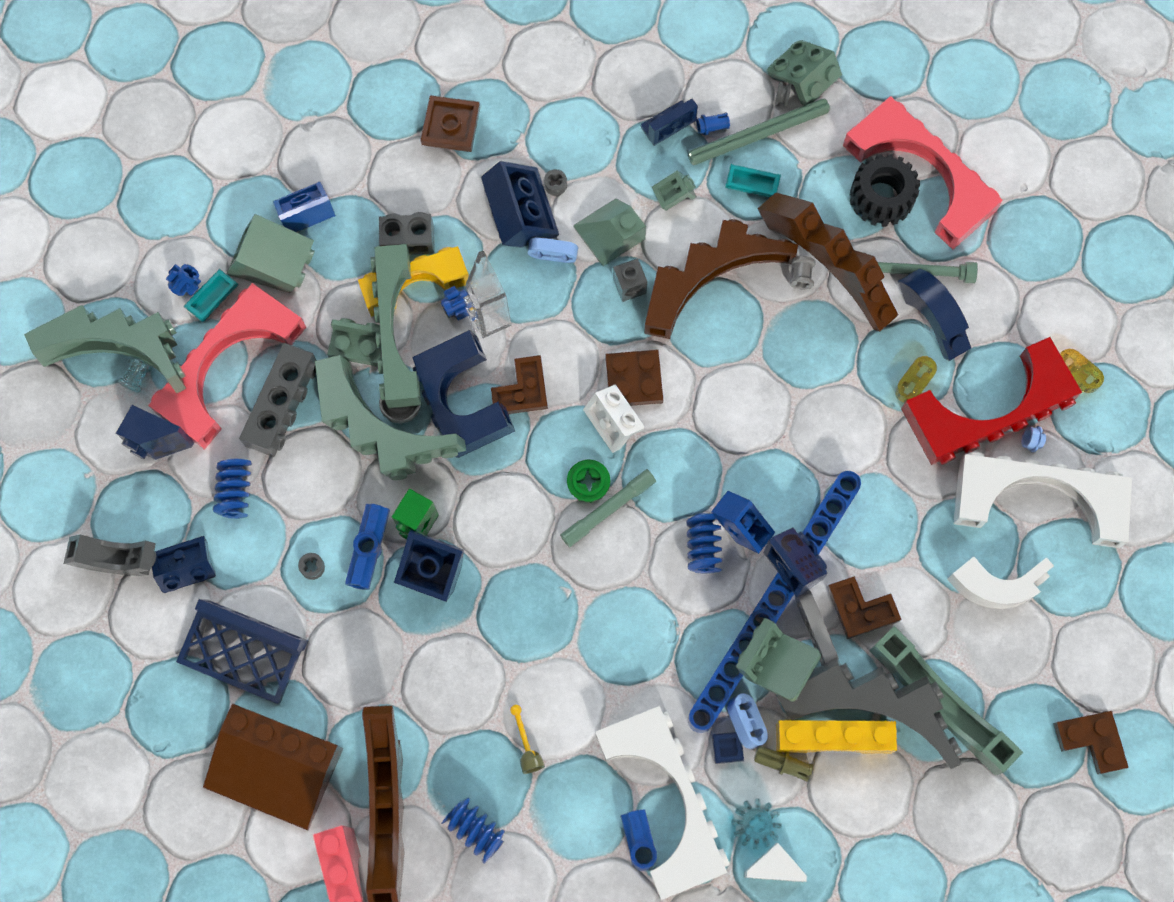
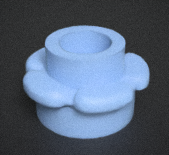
[1021,426,1046,452]

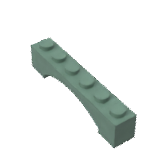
[370,244,421,408]
[869,626,1023,776]

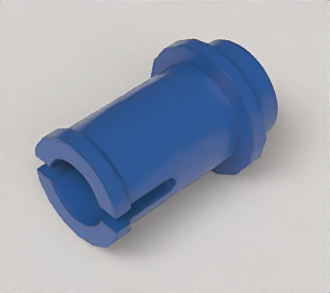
[696,112,730,135]

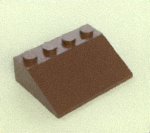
[203,703,343,831]

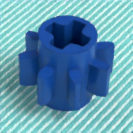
[166,264,201,296]
[440,286,473,321]

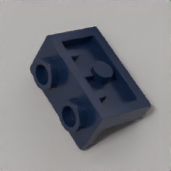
[641,98,698,146]
[152,536,216,593]

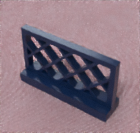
[176,599,308,704]

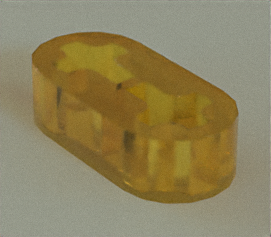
[1060,349,1104,393]
[895,356,937,403]

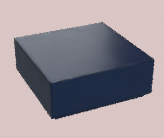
[712,732,744,764]

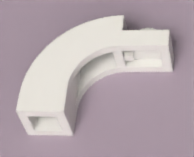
[947,557,1054,609]

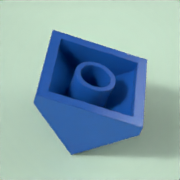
[273,182,336,232]

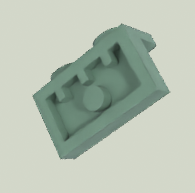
[327,318,382,367]

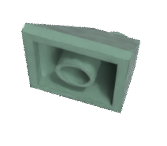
[573,198,646,266]

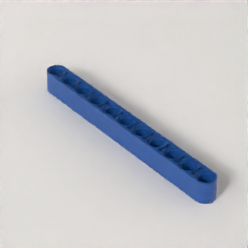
[688,471,861,733]

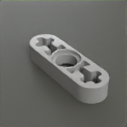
[795,590,839,665]

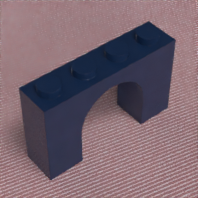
[412,330,515,458]

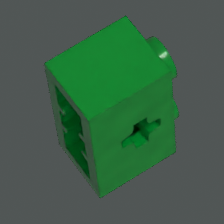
[391,488,439,540]

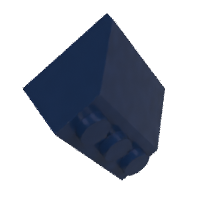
[481,161,559,247]

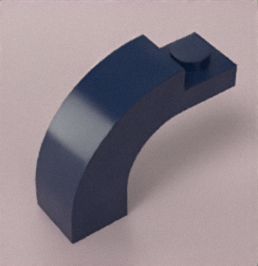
[898,269,971,361]

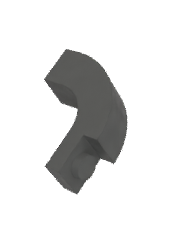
[63,534,156,576]

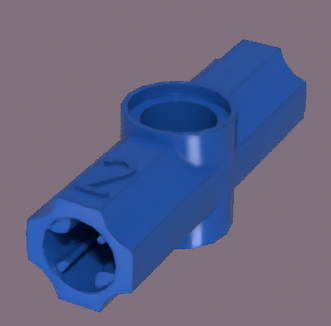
[345,504,390,590]

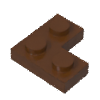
[491,355,548,414]
[827,576,902,639]
[1053,711,1129,775]

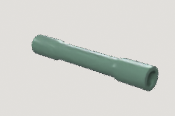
[560,469,656,548]

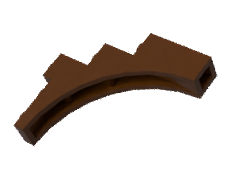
[757,192,898,332]
[644,219,799,339]
[362,705,405,902]

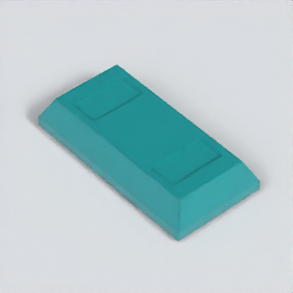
[725,164,781,198]
[183,269,239,322]

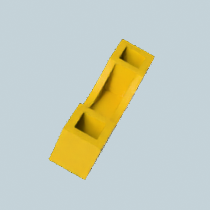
[358,246,470,317]
[776,720,897,754]

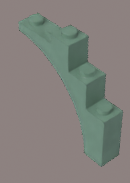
[24,304,186,393]
[315,355,466,480]

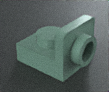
[652,171,697,211]

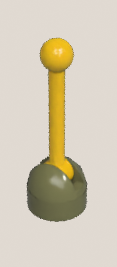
[510,704,545,774]

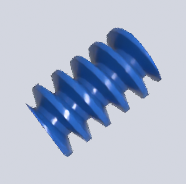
[213,459,252,519]
[686,513,723,574]
[441,797,505,864]

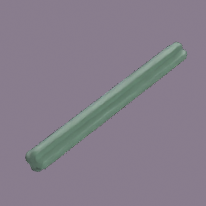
[688,99,830,165]

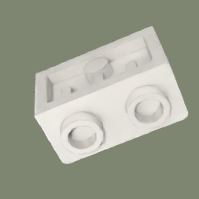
[583,385,644,453]

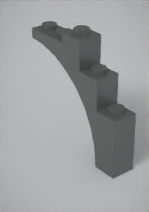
[776,658,962,769]

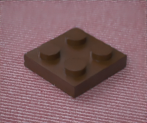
[420,95,481,152]
[605,349,664,406]

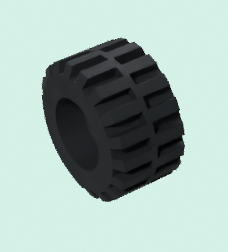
[850,154,920,227]

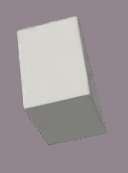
[744,843,807,882]

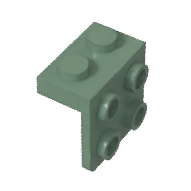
[767,40,842,106]
[736,618,821,701]

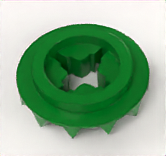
[567,459,610,503]

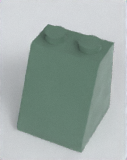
[227,214,315,293]

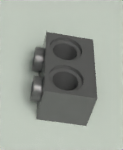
[379,212,435,255]

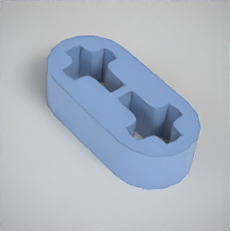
[527,237,578,263]
[727,693,768,749]

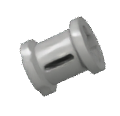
[790,256,816,290]

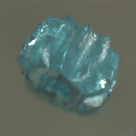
[731,798,782,850]

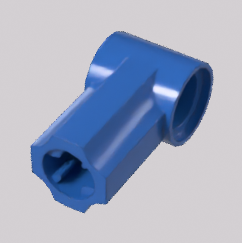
[620,809,657,871]

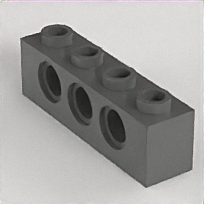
[239,342,317,457]

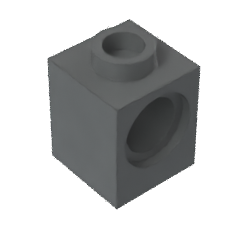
[613,259,647,302]

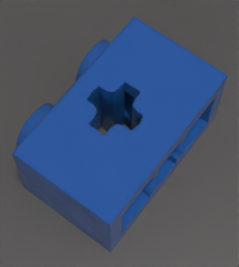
[711,491,775,554]

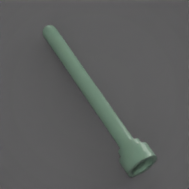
[878,262,978,283]

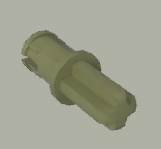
[754,746,813,782]

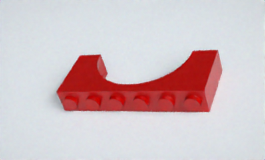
[901,337,1082,465]

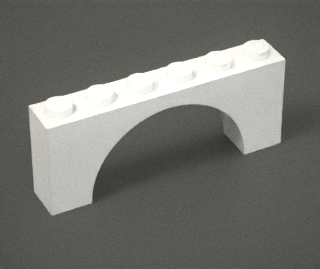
[953,452,1132,548]
[595,706,729,900]

